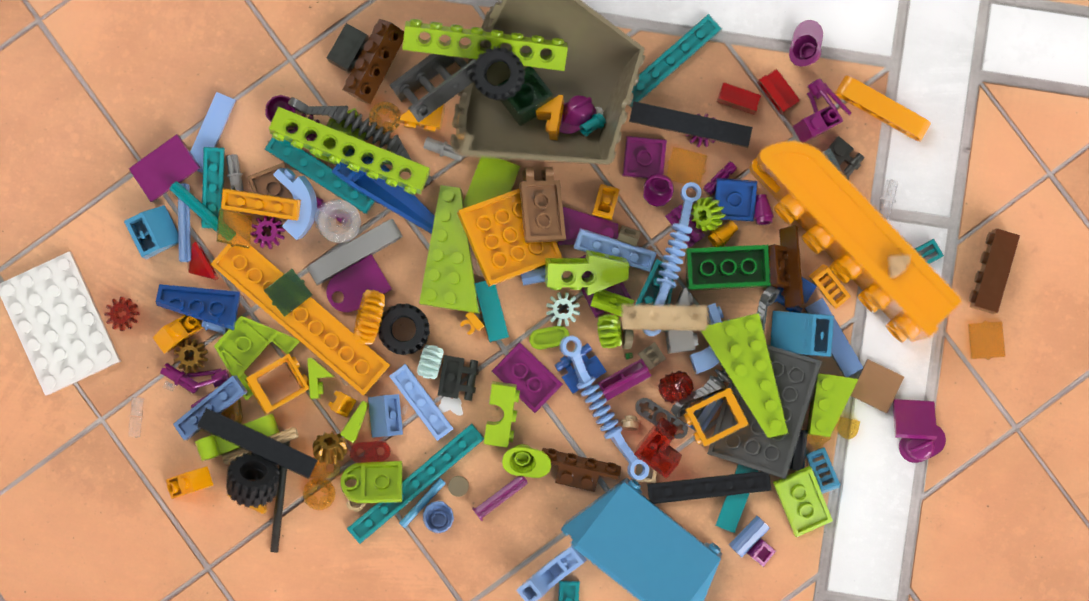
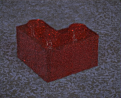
[634,416,682,479]

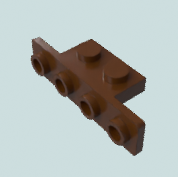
[768,225,804,308]
[542,448,621,492]

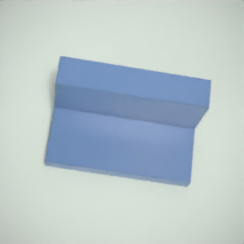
[368,394,403,438]

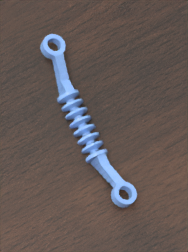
[643,182,702,336]
[560,336,649,480]

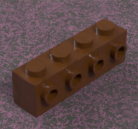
[342,19,404,104]
[969,228,1020,314]

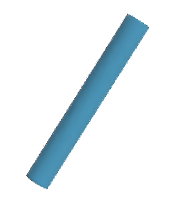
[399,478,446,528]

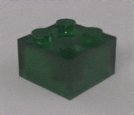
[497,66,554,126]

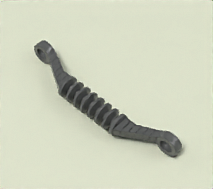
[288,97,433,185]
[671,285,779,418]

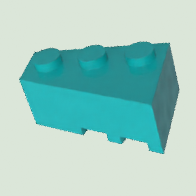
[635,259,675,333]

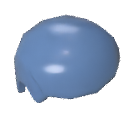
[423,501,454,533]

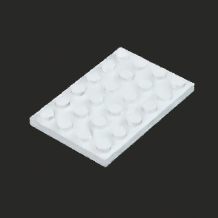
[0,251,121,396]

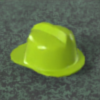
[502,444,551,478]

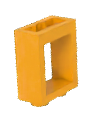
[245,354,309,415]
[684,388,749,447]

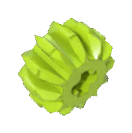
[691,197,726,231]
[597,314,623,348]

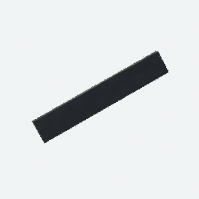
[629,101,753,148]
[197,408,318,479]
[647,471,772,504]

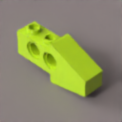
[545,250,629,295]

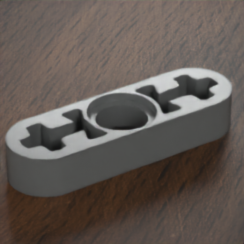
[635,398,688,439]

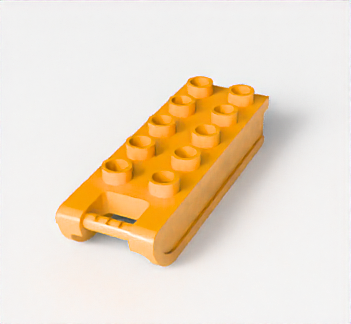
[749,141,961,343]

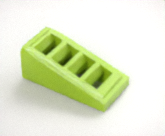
[341,401,368,443]

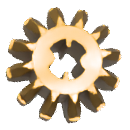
[174,339,208,373]
[313,431,347,465]

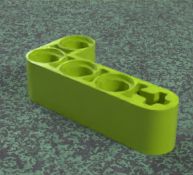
[195,414,280,461]

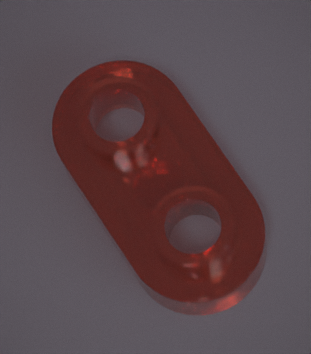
[350,441,391,463]

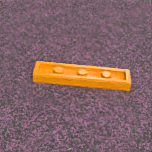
[221,188,301,221]

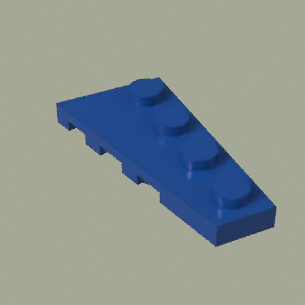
[156,284,241,330]

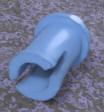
[202,321,228,335]

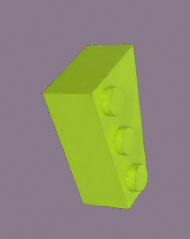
[807,373,858,437]

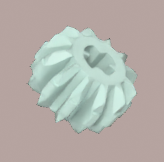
[546,292,580,326]
[417,344,444,379]

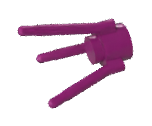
[807,78,851,115]
[186,368,230,408]

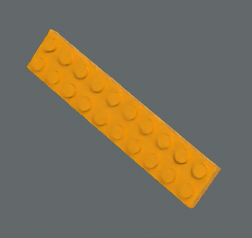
[211,234,390,396]

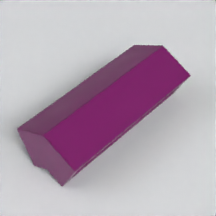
[597,359,651,401]

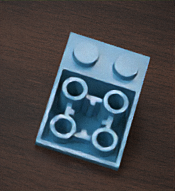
[770,311,834,357]

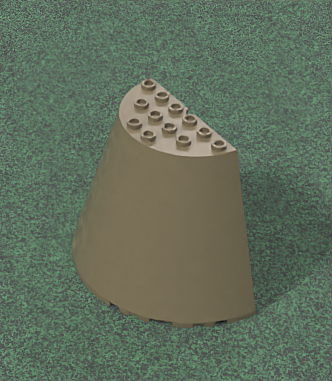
[451,0,645,165]

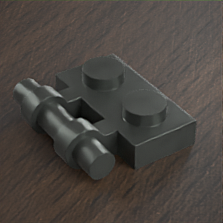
[824,136,865,180]
[438,355,479,401]

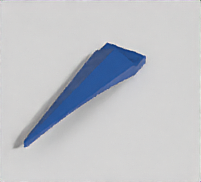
[332,149,473,256]

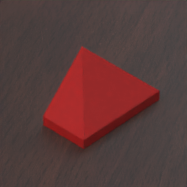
[188,242,219,280]

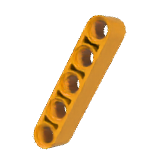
[835,75,931,141]

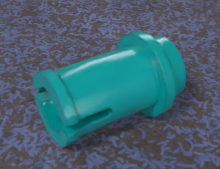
[579,113,606,137]

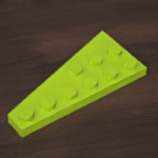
[419,185,480,314]
[701,313,788,438]

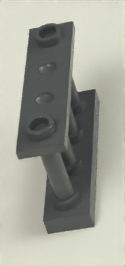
[390,40,475,123]

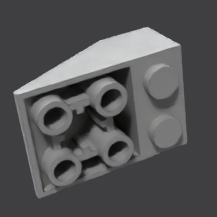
[665,288,698,354]

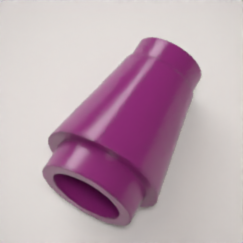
[754,194,774,225]

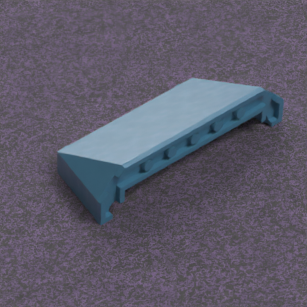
[561,478,722,601]

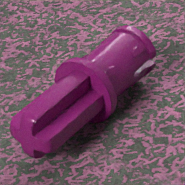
[160,363,199,394]

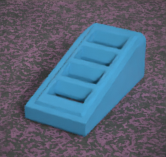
[806,447,840,494]

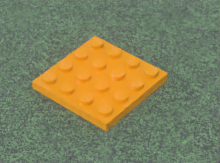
[457,189,563,287]

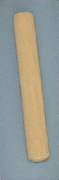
[222,427,299,464]

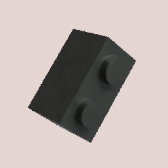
[327,23,369,73]

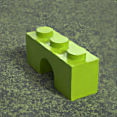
[484,381,520,447]

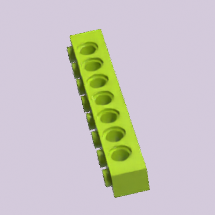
[402,19,568,71]
[269,107,430,195]

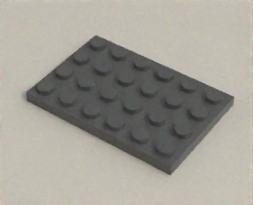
[707,345,822,479]

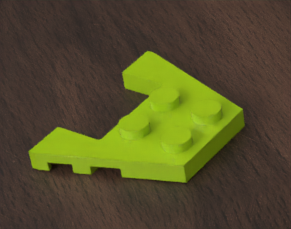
[214,315,300,400]

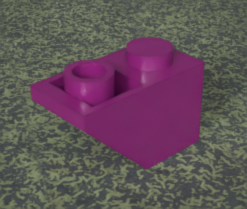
[792,105,843,143]

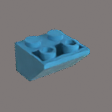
[124,205,179,259]

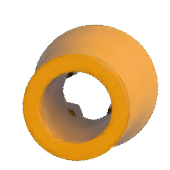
[708,220,738,247]

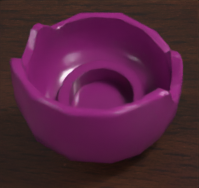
[265,95,296,122]
[643,174,674,207]

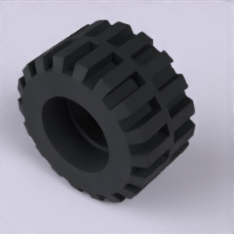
[472,47,525,101]
[378,303,430,355]
[226,453,279,508]

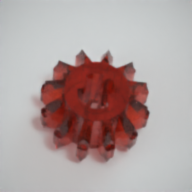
[104,297,140,331]
[658,370,694,404]

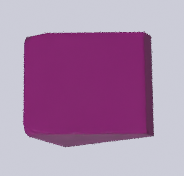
[747,538,776,567]

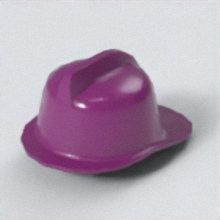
[789,20,823,67]
[559,95,597,134]
[899,425,946,463]

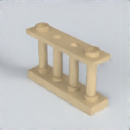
[622,305,707,331]

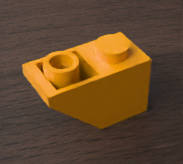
[400,104,445,132]
[152,315,203,354]
[166,466,214,499]

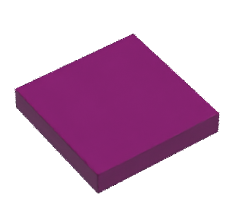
[623,136,667,179]
[893,399,937,440]

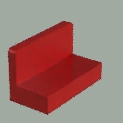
[757,69,800,115]
[716,82,761,115]

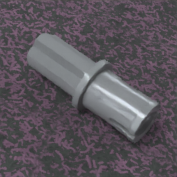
[423,137,463,161]
[226,154,244,191]

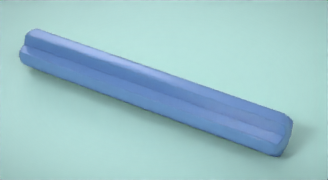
[178,183,191,262]

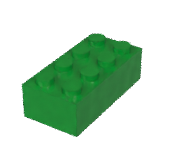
[685,245,770,291]

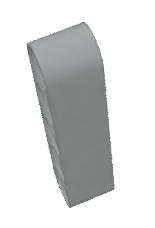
[307,219,403,285]

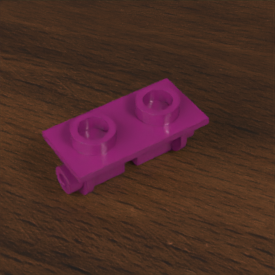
[665,204,705,248]

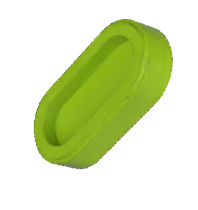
[529,326,569,350]

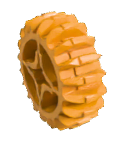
[353,290,385,345]

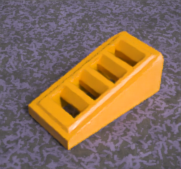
[808,264,851,309]

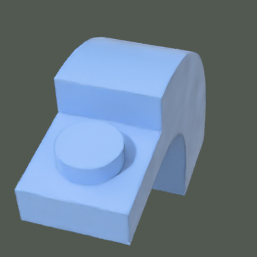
[273,168,317,240]
[689,303,724,374]
[517,546,587,601]

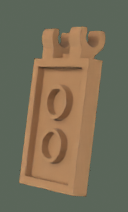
[519,167,566,243]

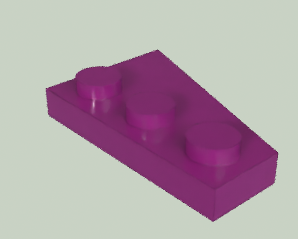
[558,207,618,245]

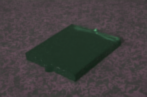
[264,269,312,317]

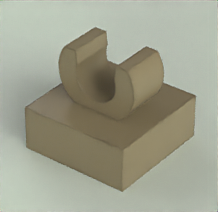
[617,225,641,246]
[638,342,666,370]

